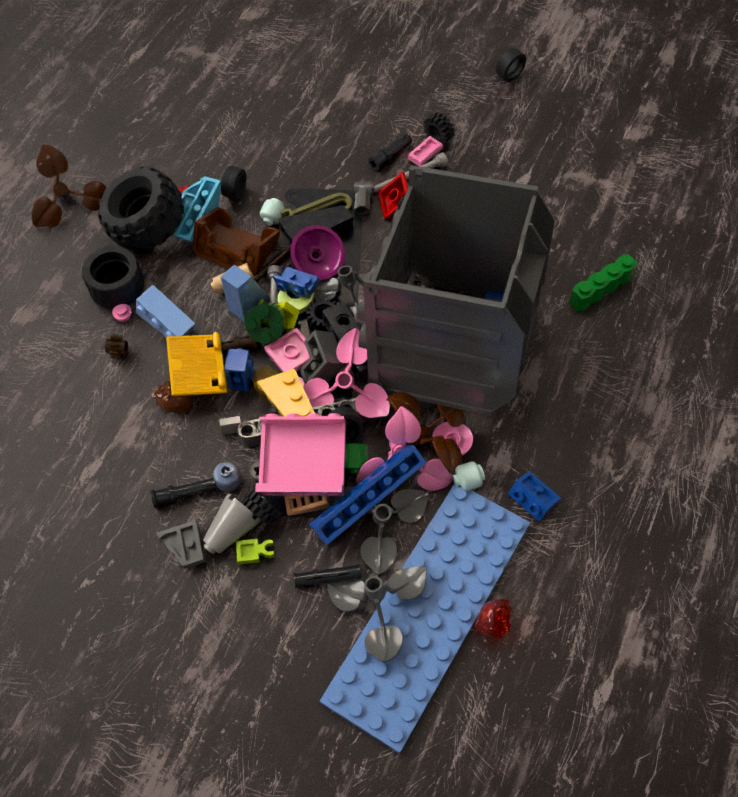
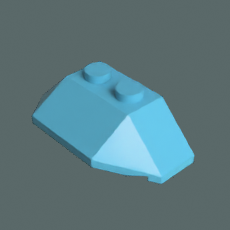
[173,176,221,242]

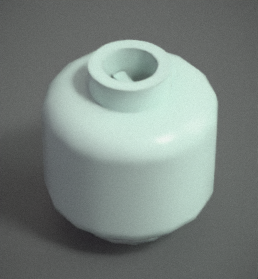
[260,198,285,226]
[452,461,485,491]

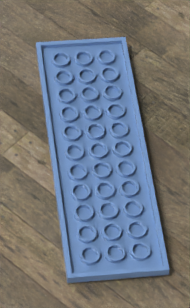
[319,482,530,754]

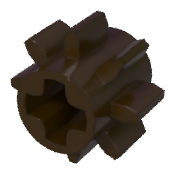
[105,334,128,359]

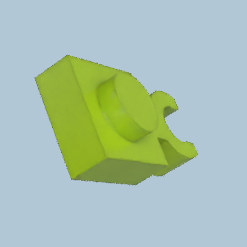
[236,539,275,565]

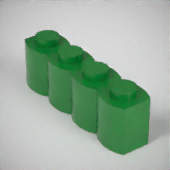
[569,254,638,312]

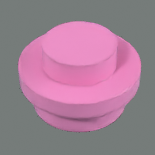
[112,304,132,322]

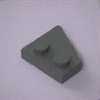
[157,520,206,568]

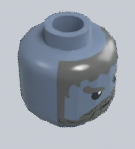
[213,461,242,492]

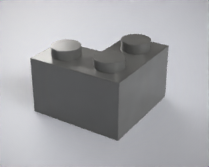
[300,330,346,384]

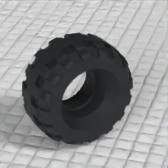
[98,167,184,252]

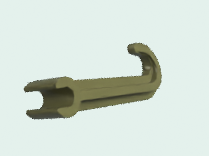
[281,193,352,217]

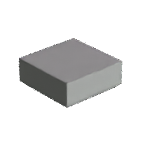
[219,416,241,435]

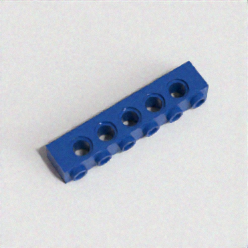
[309,445,427,545]

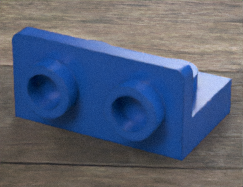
[273,267,320,298]
[508,471,561,521]

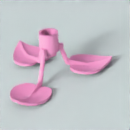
[303,328,390,418]
[356,406,453,491]

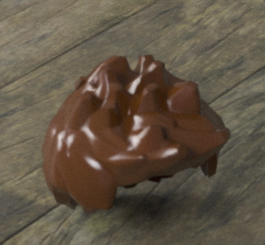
[152,381,194,414]

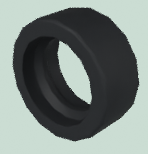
[496,48,527,82]
[327,407,364,444]

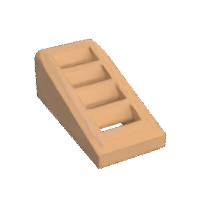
[284,496,331,516]

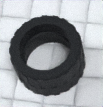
[82,246,145,309]

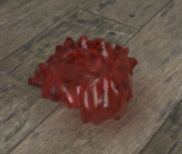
[474,599,512,639]

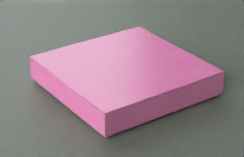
[264,328,310,373]

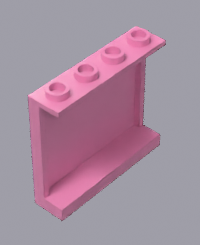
[255,413,346,496]

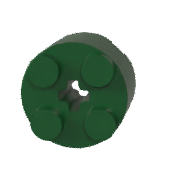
[245,302,288,344]

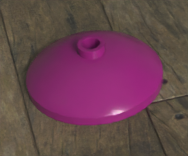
[290,225,345,280]

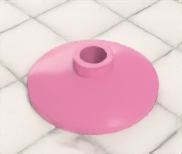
[432,422,473,455]

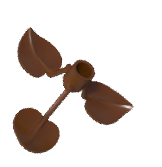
[31,144,107,227]
[386,392,465,474]

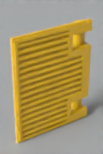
[166,332,227,396]

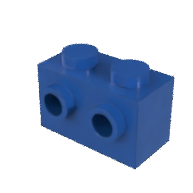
[224,348,256,391]

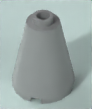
[203,493,261,554]

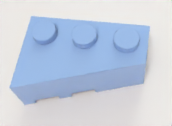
[136,285,195,337]

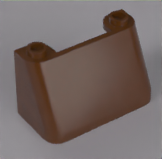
[193,207,280,275]

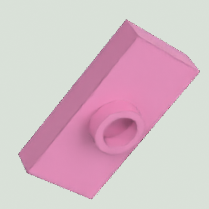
[408,136,443,166]

